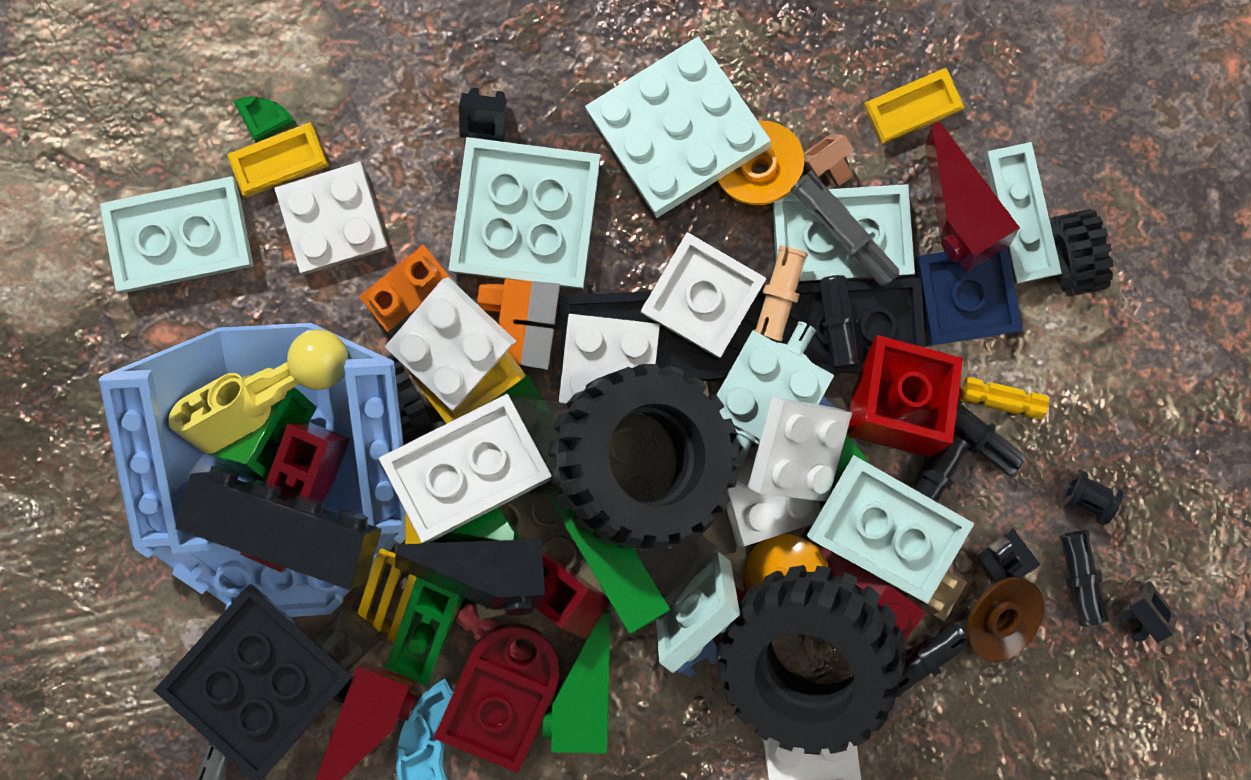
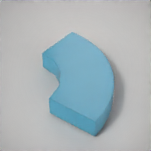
[396,677,454,780]

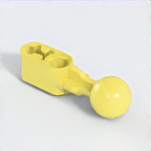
[168,329,349,454]

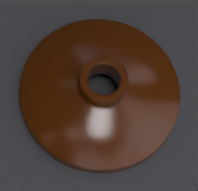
[967,577,1044,662]

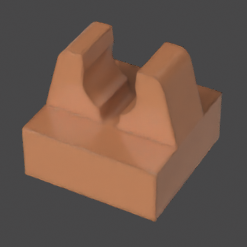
[803,133,854,187]

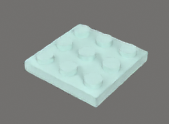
[585,36,771,218]
[448,137,601,290]

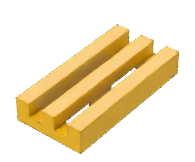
[353,548,416,643]

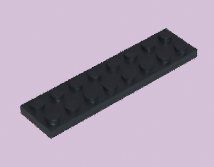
[559,278,925,380]

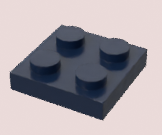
[915,247,1022,346]

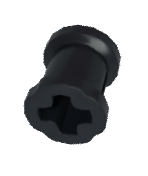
[1061,469,1124,525]

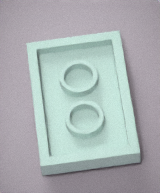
[99,176,254,294]
[772,184,915,283]
[807,455,974,604]

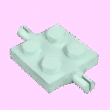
[717,322,834,468]

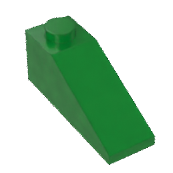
[385,541,464,686]
[543,609,611,754]

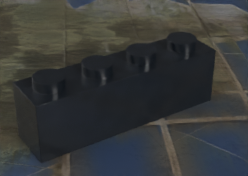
[175,466,382,590]

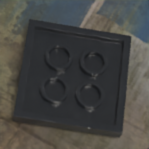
[153,584,354,780]

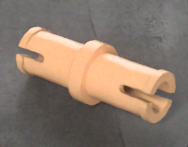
[754,245,808,342]

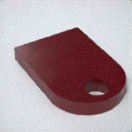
[433,623,559,773]

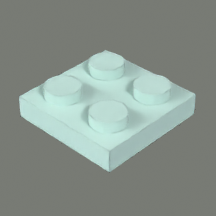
[656,551,740,673]

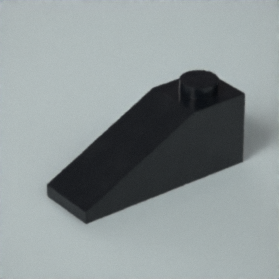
[395,539,545,616]

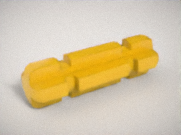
[958,377,1049,419]

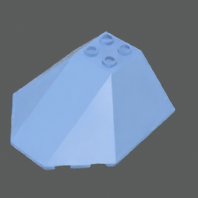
[99,323,406,617]

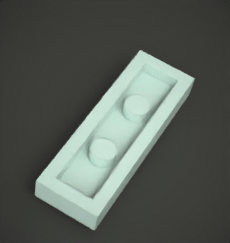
[984,142,1062,285]

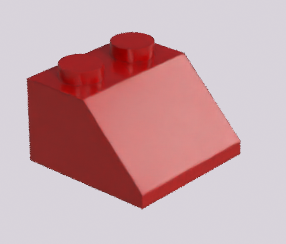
[846,335,963,457]

